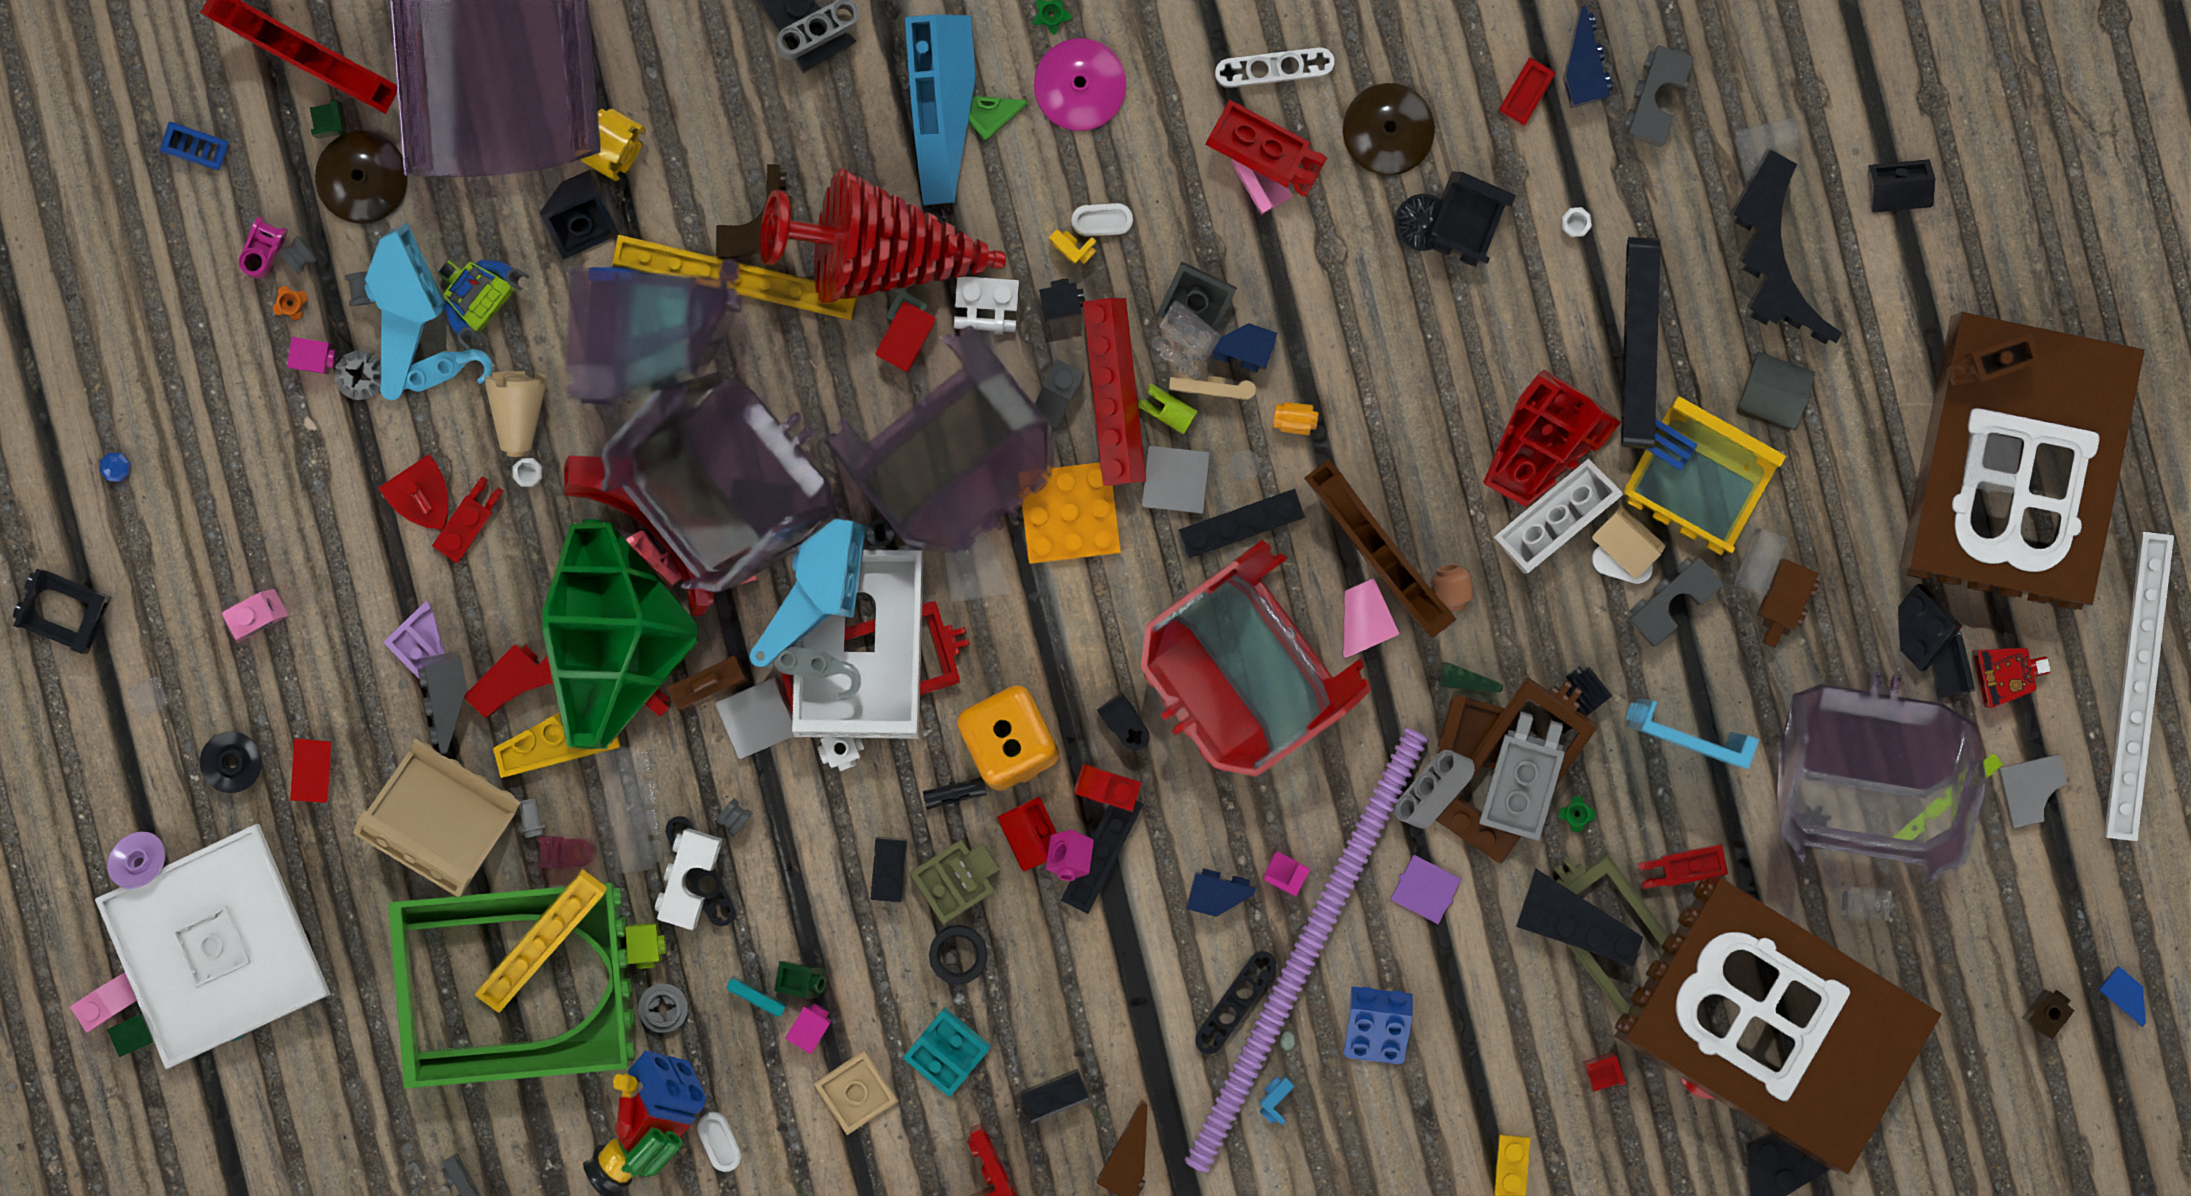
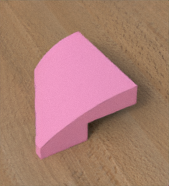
[1342,578,1399,658]

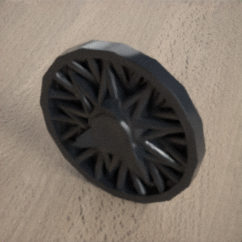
[1394,193,1441,251]

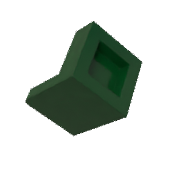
[310,99,347,139]
[107,1014,153,1057]

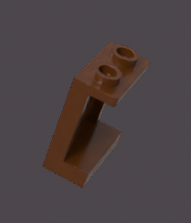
[1436,694,1520,769]

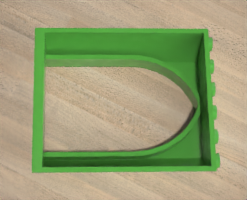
[388,883,636,1089]

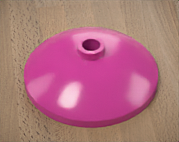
[1034,38,1126,131]

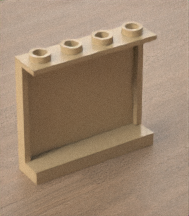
[353,739,521,898]

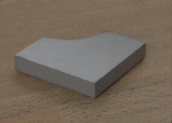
[1998,754,2067,828]

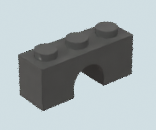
[1623,45,1694,148]
[1627,557,1724,647]

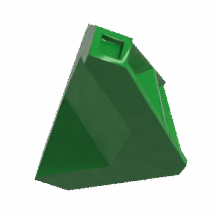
[542,519,698,749]

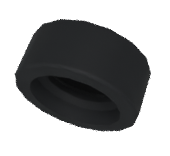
[929,925,988,985]

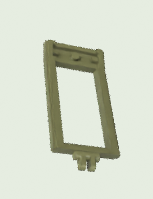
[1553,853,1668,1016]

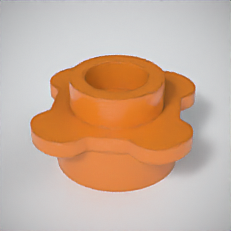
[273,286,308,320]

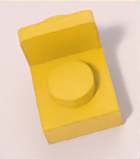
[1048,229,1096,266]

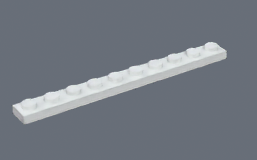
[2104,532,2174,841]

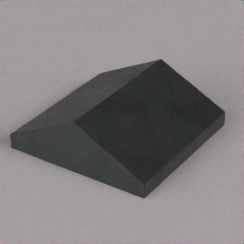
[1157,261,1237,341]
[1737,352,1816,430]

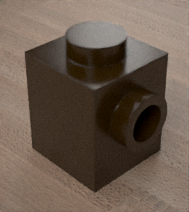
[2022,989,2075,1040]

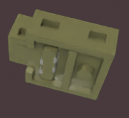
[910,838,1000,925]

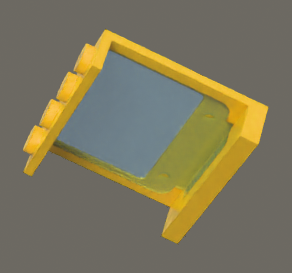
[1622,396,1786,556]

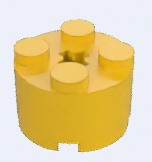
[577,108,646,181]

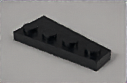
[757,0,856,74]
[1516,868,1643,966]

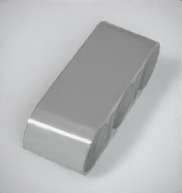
[775,0,859,60]
[1395,750,1475,829]

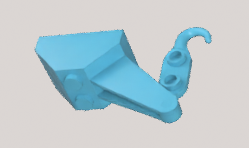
[365,222,493,400]

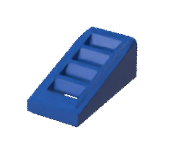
[159,121,229,171]

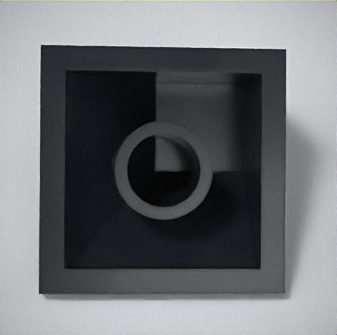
[539,170,619,260]

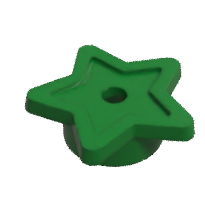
[1032,0,1072,35]

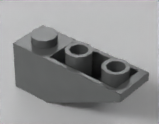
[418,651,467,754]

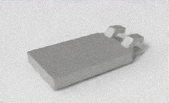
[1479,712,1565,841]

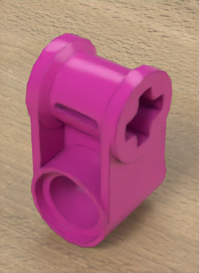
[238,217,288,279]

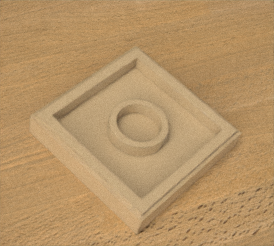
[813,1049,899,1135]

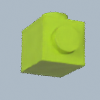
[625,922,666,969]

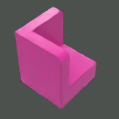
[1262,852,1310,896]

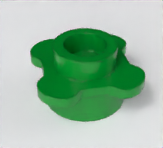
[1559,795,1596,832]

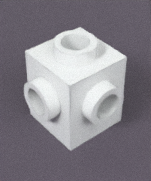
[818,737,864,771]

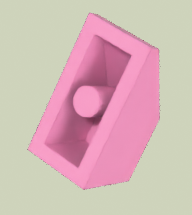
[70,972,137,1033]

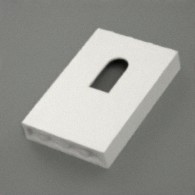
[792,545,924,739]

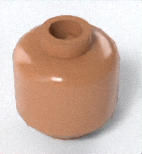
[1431,564,1474,612]

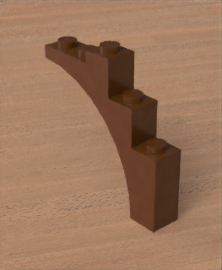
[1304,459,1457,639]

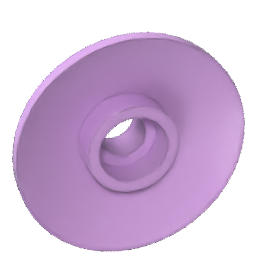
[107,832,166,889]

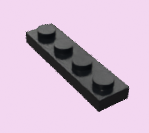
[1179,489,1305,558]
[1061,800,1144,914]

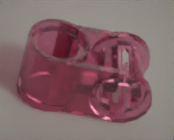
[537,836,597,868]

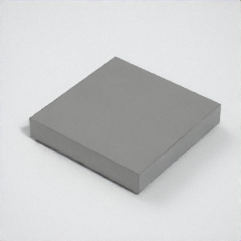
[1142,446,1210,514]

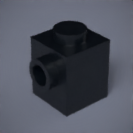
[1039,278,1085,322]

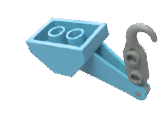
[750,519,867,699]

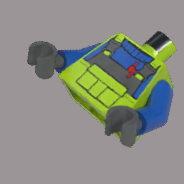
[438,259,529,350]

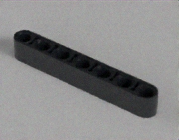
[1621,237,1660,449]

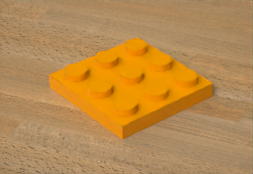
[1018,462,1121,564]

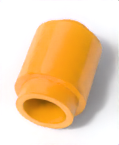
[1273,401,1318,436]

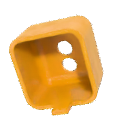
[957,685,1060,791]

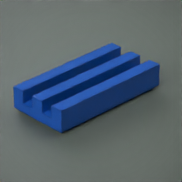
[1644,419,1698,471]

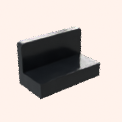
[1868,159,1936,213]
[1931,631,1976,698]

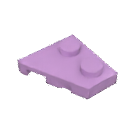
[384,601,446,679]

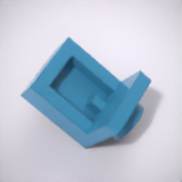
[1259,1075,1295,1125]

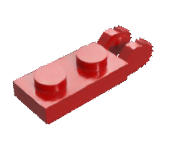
[432,476,504,563]
[1637,844,1728,889]

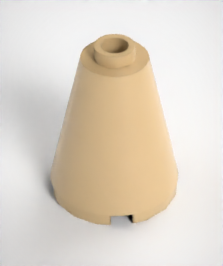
[485,371,547,457]

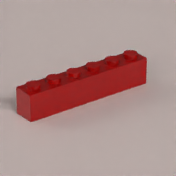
[1083,298,1146,486]

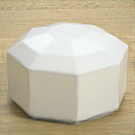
[1561,207,1592,238]
[513,458,543,487]

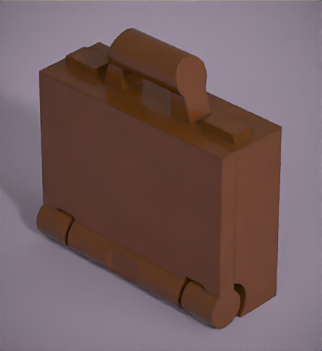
[667,656,750,713]

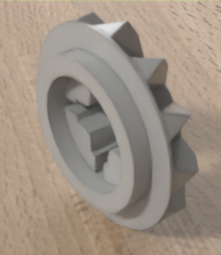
[334,351,381,400]
[638,984,688,1033]

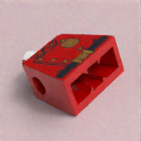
[1972,648,2050,708]

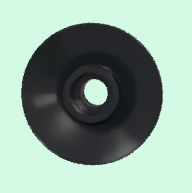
[200,731,262,793]

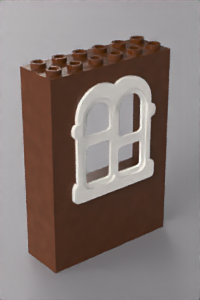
[1899,312,2145,610]
[1614,878,1942,1175]

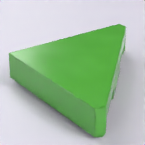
[969,96,1028,141]

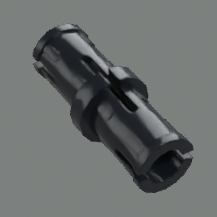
[922,777,987,810]

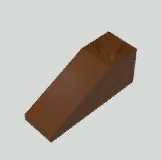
[1096,1099,1147,1196]

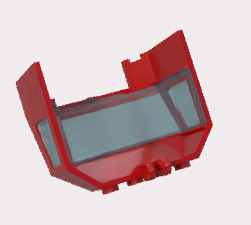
[1141,540,1371,777]

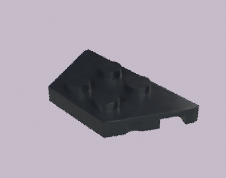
[1746,1132,1830,1196]

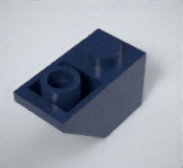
[1207,323,1278,373]
[1186,868,1256,917]

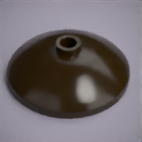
[1343,83,1435,176]
[315,131,408,224]

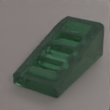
[1439,662,1503,692]

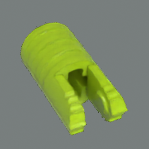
[1138,383,1198,435]

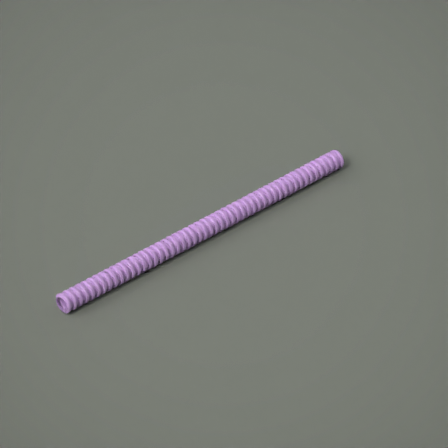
[1184,728,1429,1173]

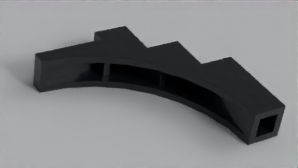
[1730,148,1842,344]

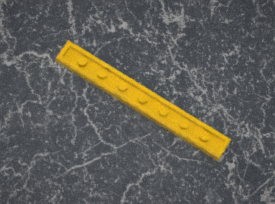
[611,235,858,321]

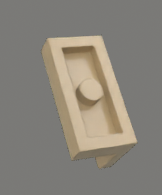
[1592,504,1666,578]

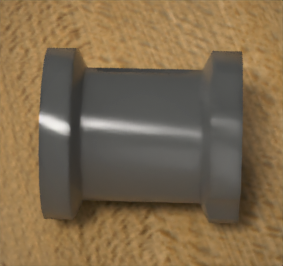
[345,271,376,306]

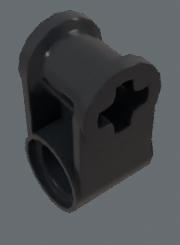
[1097,692,1150,750]

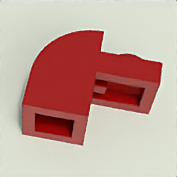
[1073,763,1142,812]

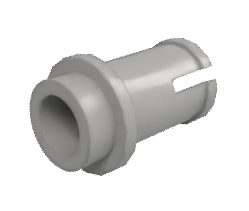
[519,798,545,838]

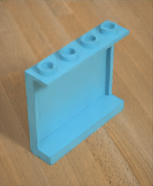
[1625,698,1759,769]

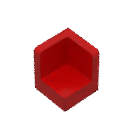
[1583,1052,1626,1092]

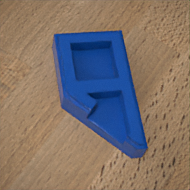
[2098,966,2146,1027]

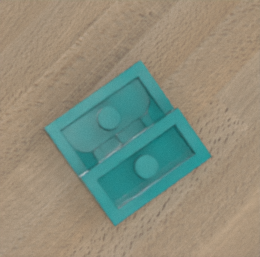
[903,1007,991,1097]

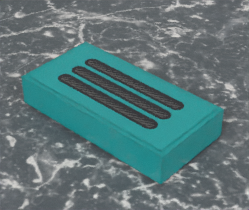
[726,976,787,1017]

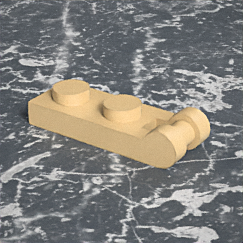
[1168,372,1256,400]

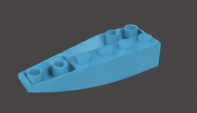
[905,14,976,206]

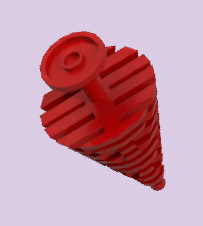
[760,168,1006,304]

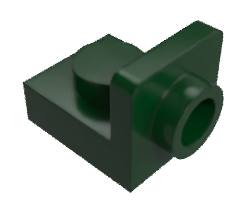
[774,961,826,999]

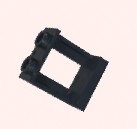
[13,569,112,654]

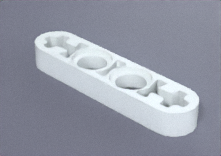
[1215,48,1335,88]

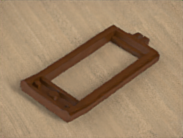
[1435,677,1598,864]

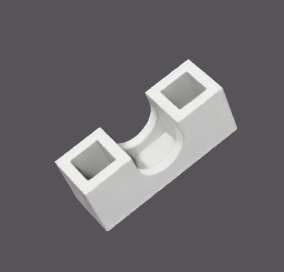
[655,828,723,930]

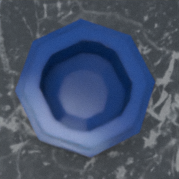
[99,452,131,482]

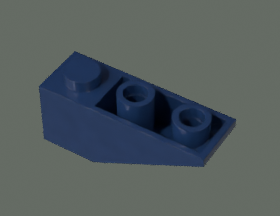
[1563,6,1613,108]

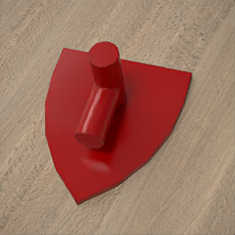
[379,454,449,530]

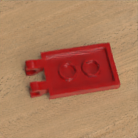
[1205,100,1327,197]

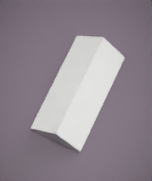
[1494,459,1623,574]

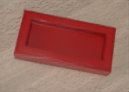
[1498,57,1556,126]

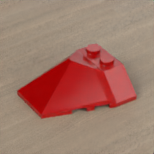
[1483,370,1621,507]

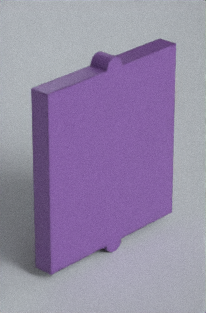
[1390,854,1462,924]

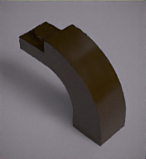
[716,164,793,258]

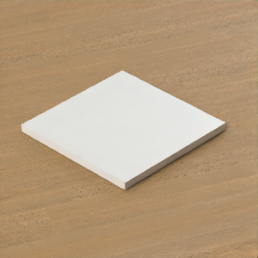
[95,824,331,1069]

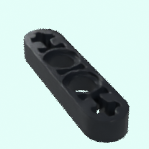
[665,816,736,926]
[1195,950,1276,1054]

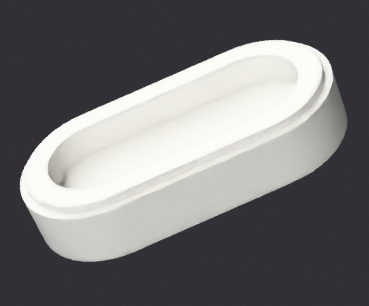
[1071,203,1133,237]
[1591,546,1653,584]
[697,1112,742,1172]

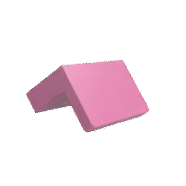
[1231,159,1292,215]

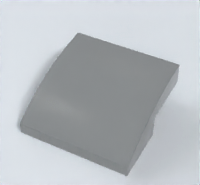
[715,677,794,759]

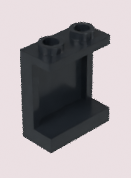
[1425,171,1516,267]

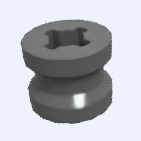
[279,235,317,275]
[714,798,753,837]

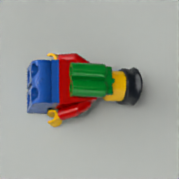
[583,1050,705,1196]

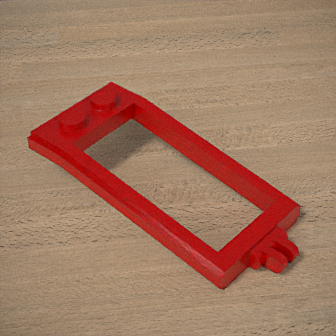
[779,600,970,715]

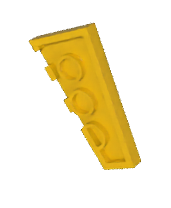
[493,712,621,778]

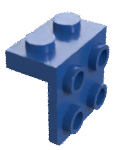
[1344,987,1413,1064]

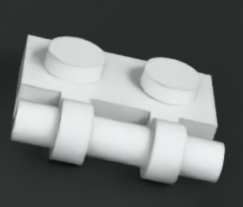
[954,277,1019,335]

